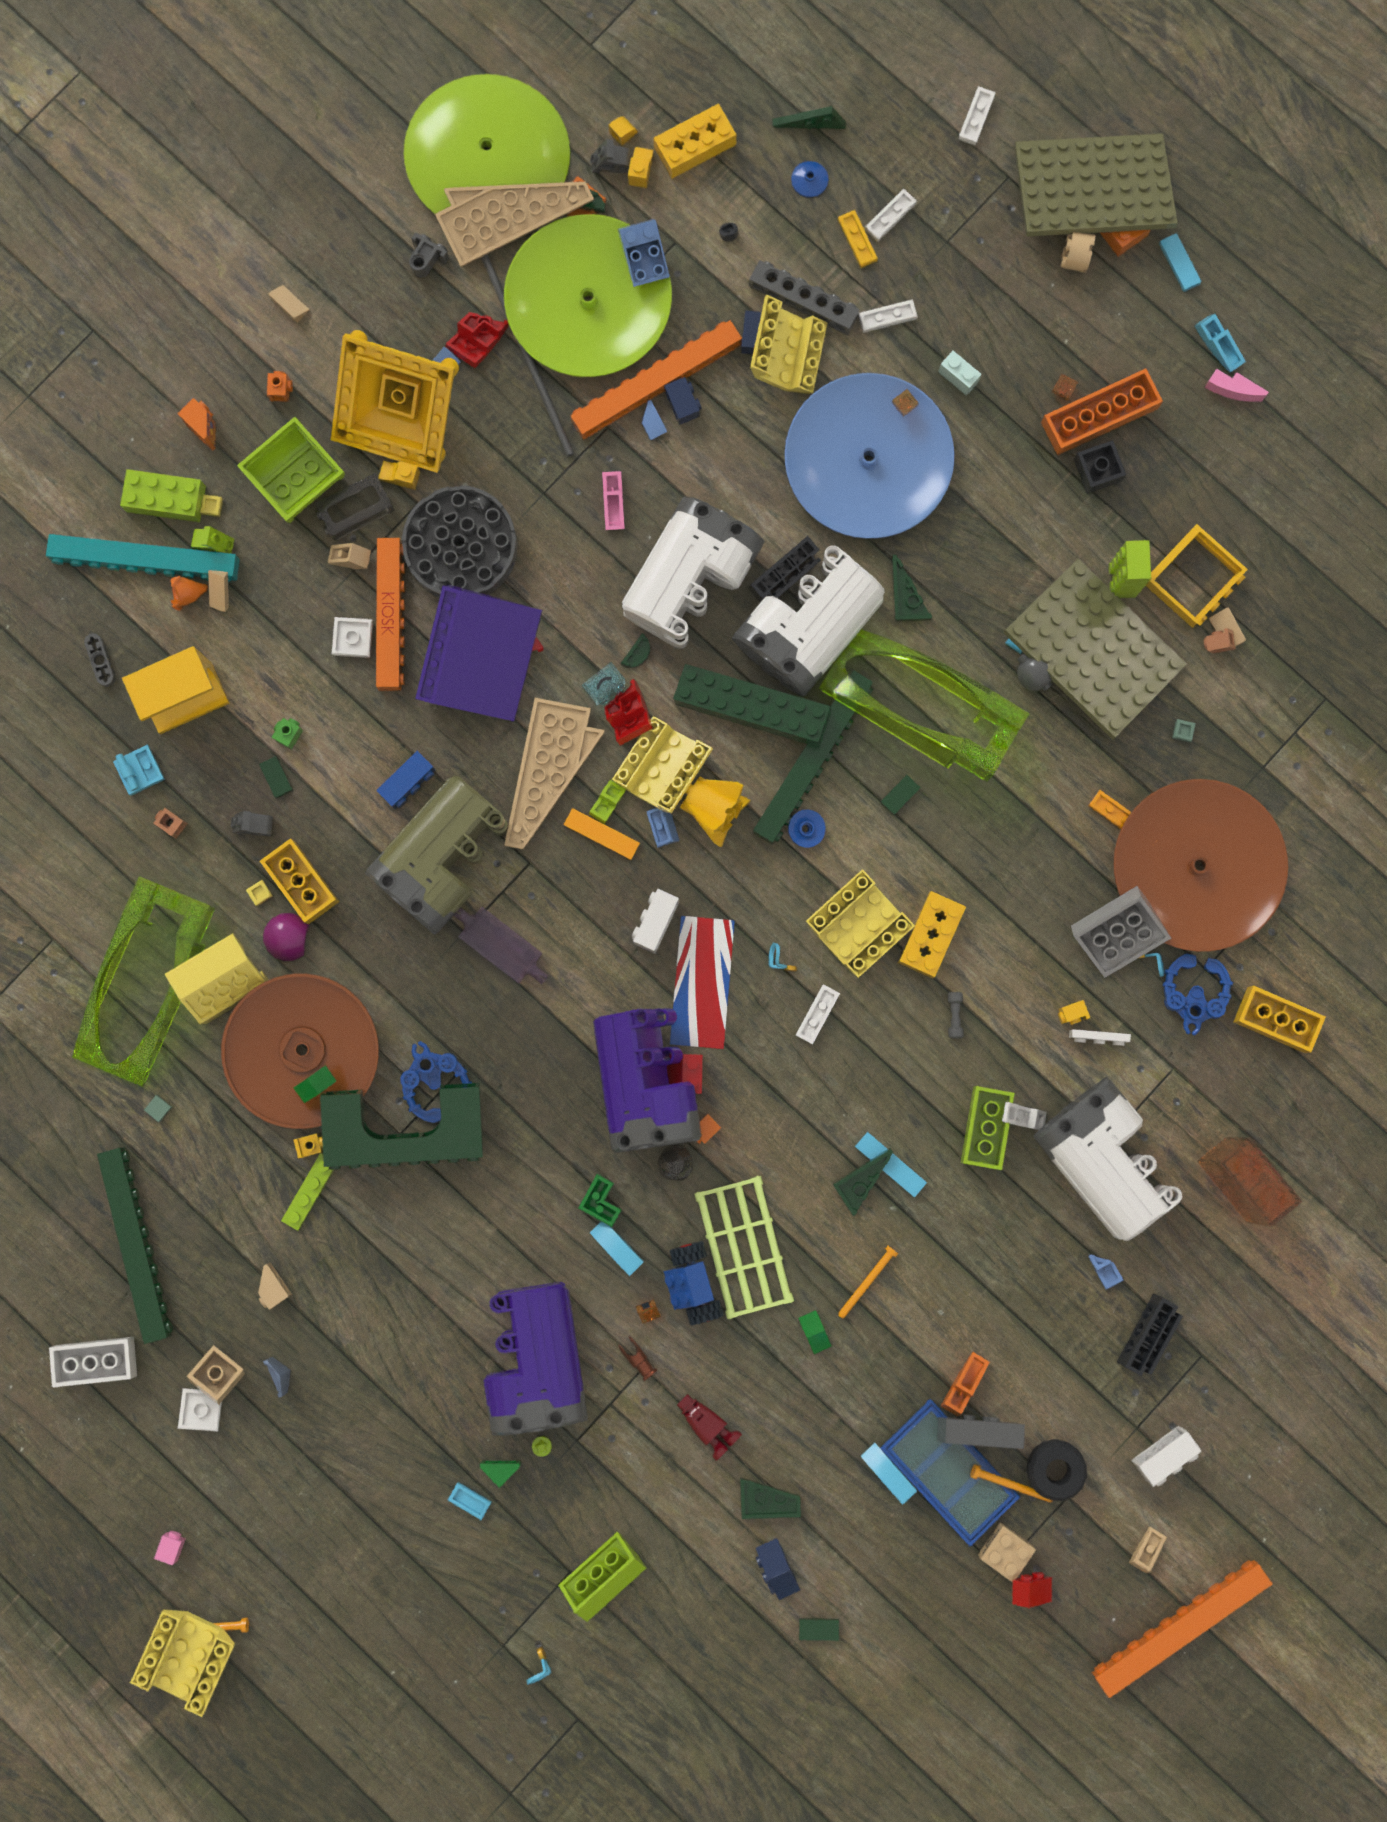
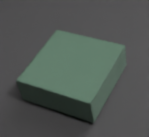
[1172,719,1196,743]
[144,1095,172,1122]

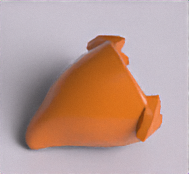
[170,575,208,611]

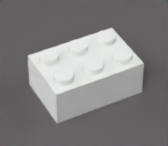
[632,889,679,954]
[1131,1426,1201,1487]

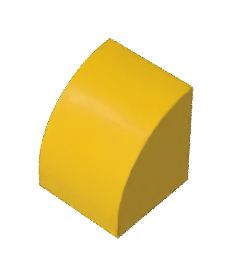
[609,116,638,146]

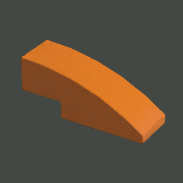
[941,1352,990,1417]

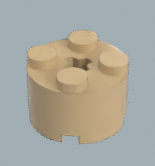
[1060,232,1095,273]

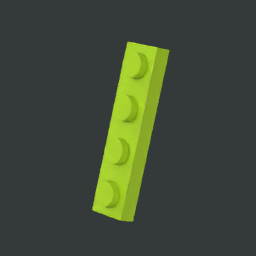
[281,1153,334,1231]

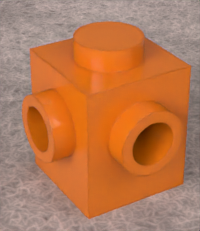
[267,371,293,402]

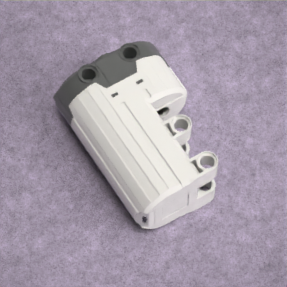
[622,496,765,649]
[732,546,885,697]
[1033,1077,1182,1241]

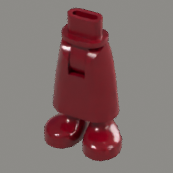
[677,1394,742,1461]

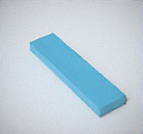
[855,1132,927,1197]

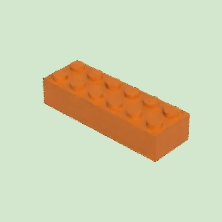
[1041,369,1163,456]

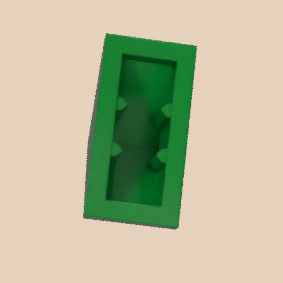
[293,1065,337,1103]
[798,1310,832,1354]
[480,1461,521,1488]

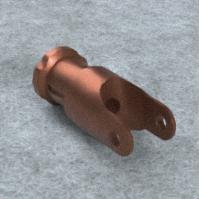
[618,1336,657,1381]

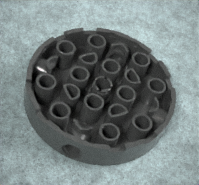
[402,485,518,598]

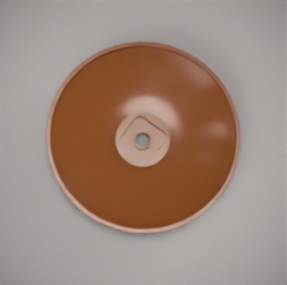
[221,973,379,1129]

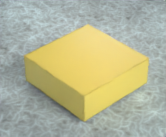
[200,495,223,517]
[246,880,273,906]

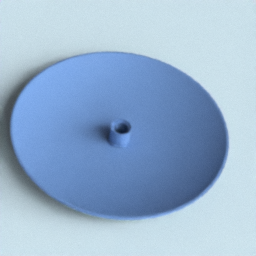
[785,373,954,539]

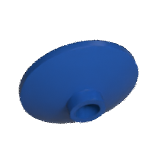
[791,161,828,197]
[788,809,826,848]

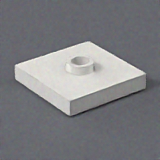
[332,617,373,658]
[178,1388,222,1431]

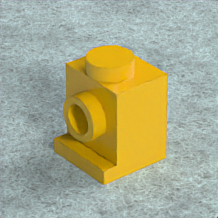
[1058,1000,1090,1025]
[294,1133,323,1158]

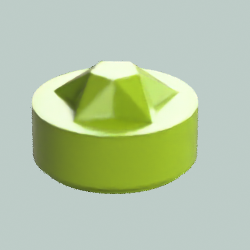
[532,1436,552,1457]

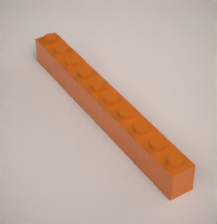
[570,320,742,440]
[1092,1560,1273,1698]

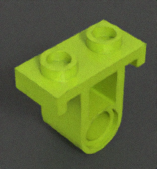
[190,526,234,554]

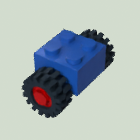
[664,1241,724,1325]

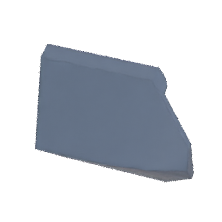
[263,1357,291,1398]

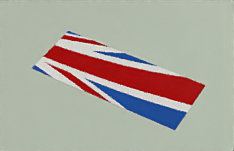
[670,916,735,1049]

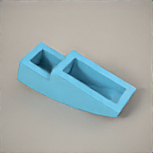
[1194,314,1246,372]
[590,1221,644,1276]
[861,1443,917,1504]

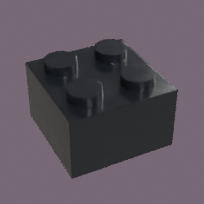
[1074,440,1126,494]

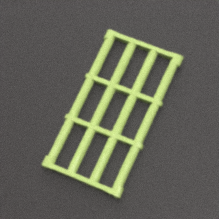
[694,1176,794,1319]

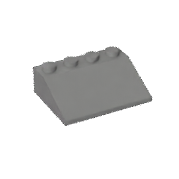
[1071,886,1171,978]

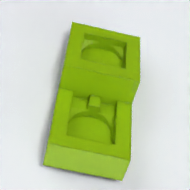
[589,780,626,824]

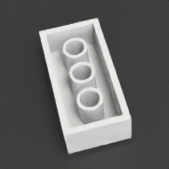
[49,1337,137,1387]

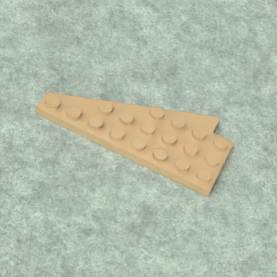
[435,182,594,267]
[504,698,605,850]

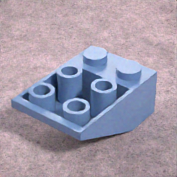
[618,219,670,287]

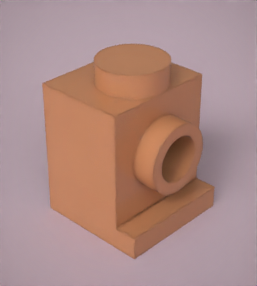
[1204,628,1235,654]
[154,808,188,839]

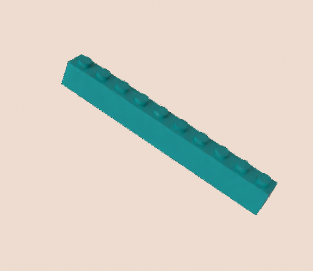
[46,534,240,583]

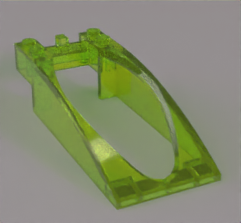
[818,629,1030,782]
[72,876,215,1087]

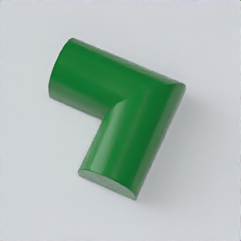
[578,1174,622,1227]

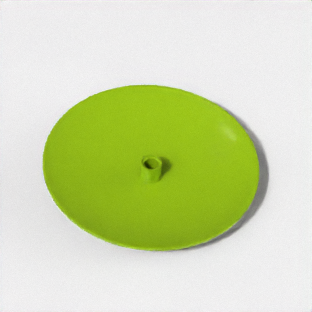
[404,74,570,214]
[504,214,672,377]

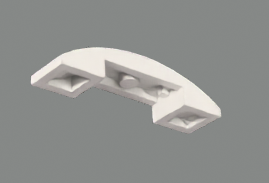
[1002,1102,1047,1130]

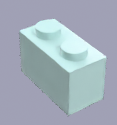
[938,351,981,396]

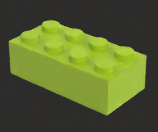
[120,469,206,523]
[1108,540,1151,598]
[961,1086,1015,1170]

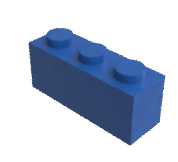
[376,751,435,809]

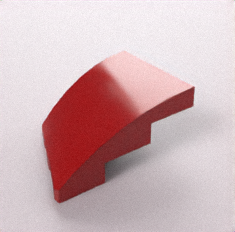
[445,312,509,368]
[604,679,653,746]

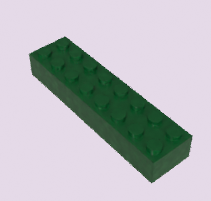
[673,664,831,748]

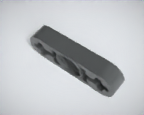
[84,633,116,687]

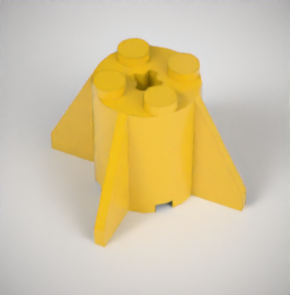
[680,777,751,847]

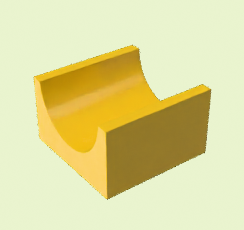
[122,646,230,734]

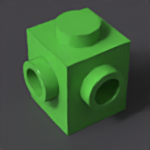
[272,718,303,750]

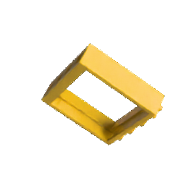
[1146,524,1248,628]

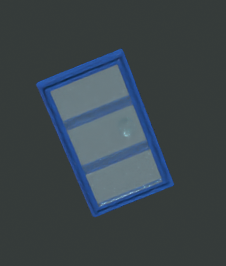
[880,1399,1020,1547]

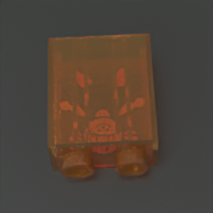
[1197,1137,1303,1227]

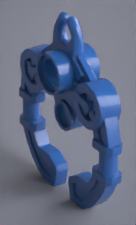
[1162,954,1233,1035]
[400,1041,472,1123]

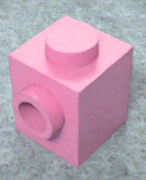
[154,1531,186,1565]

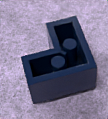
[755,1538,800,1600]

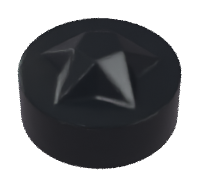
[719,223,739,241]

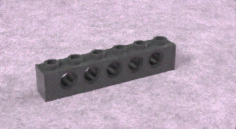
[749,260,859,335]

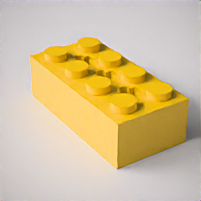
[654,103,737,179]
[260,838,339,925]
[898,891,966,979]
[1233,986,1326,1053]

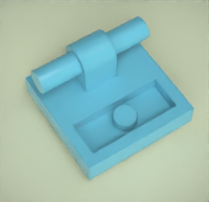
[113,745,165,796]

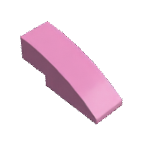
[1204,369,1269,402]
[602,471,624,530]

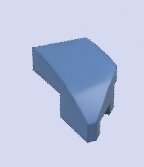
[642,400,667,440]
[1088,1255,1123,1290]

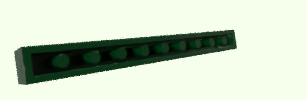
[753,670,874,845]
[97,1147,173,1344]

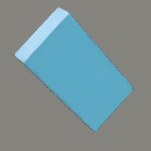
[448,1482,492,1520]

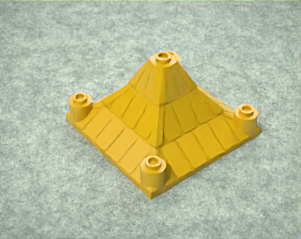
[331,330,459,473]

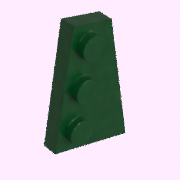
[740,1478,801,1519]

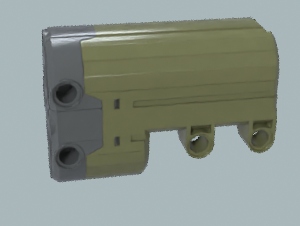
[365,775,509,935]

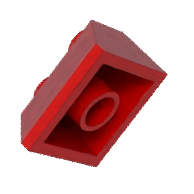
[666,1054,703,1094]

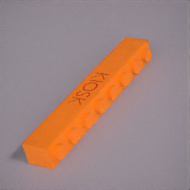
[376,538,405,691]

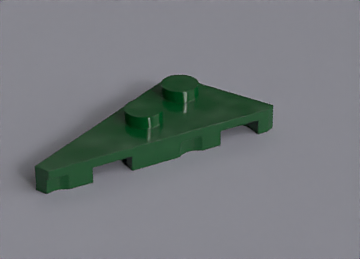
[772,106,846,129]
[892,555,932,621]
[833,1148,893,1216]

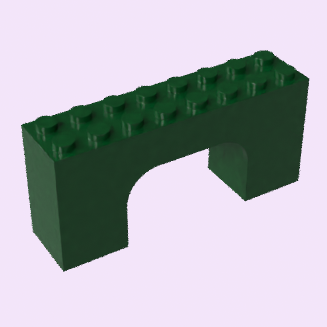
[320,1083,483,1170]

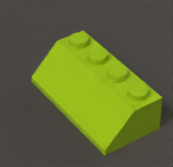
[558,1532,646,1622]

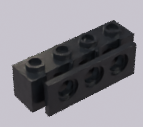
[748,536,821,602]
[1117,1293,1183,1376]

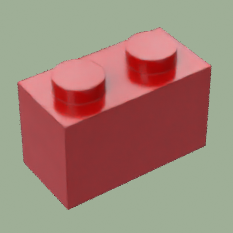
[1012,1572,1052,1608]

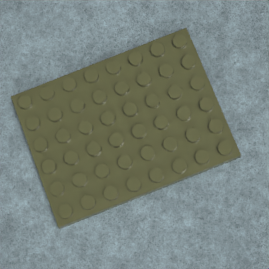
[1014,133,1178,237]
[1003,559,1187,740]

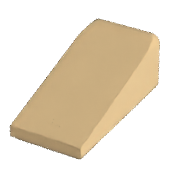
[1129,1527,1167,1573]

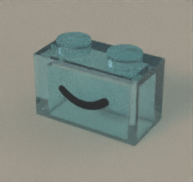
[582,662,626,706]

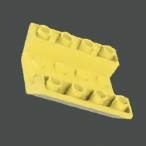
[750,295,827,394]
[612,716,713,813]
[806,869,915,978]
[165,933,269,1024]
[130,1610,235,1717]

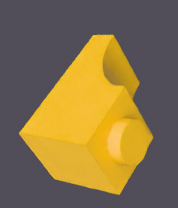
[628,147,653,188]
[378,461,420,490]

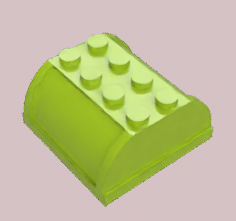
[237,417,345,524]

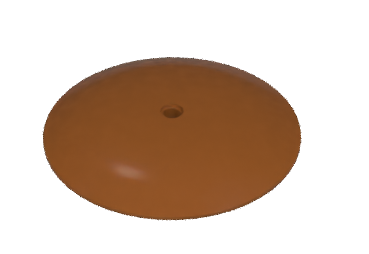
[1113,779,1288,952]

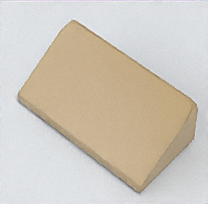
[268,285,310,323]
[208,570,229,612]
[1208,607,1246,652]

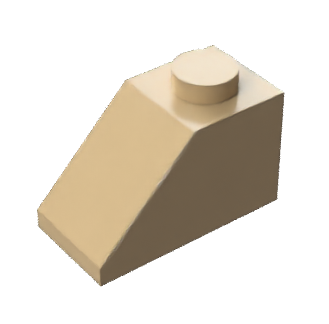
[327,543,371,570]
[258,1263,292,1310]

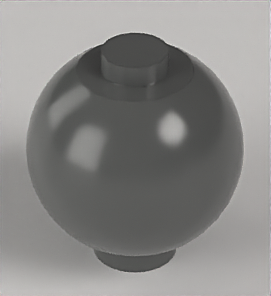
[1017,654,1053,691]

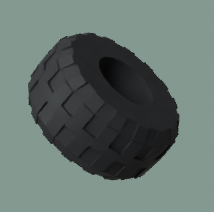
[1026,1439,1087,1501]

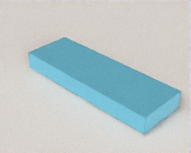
[1159,233,1201,292]

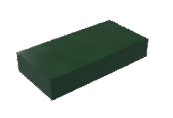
[259,756,293,799]
[880,775,921,815]
[799,1618,839,1641]

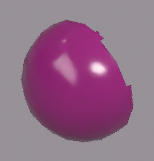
[263,913,309,961]

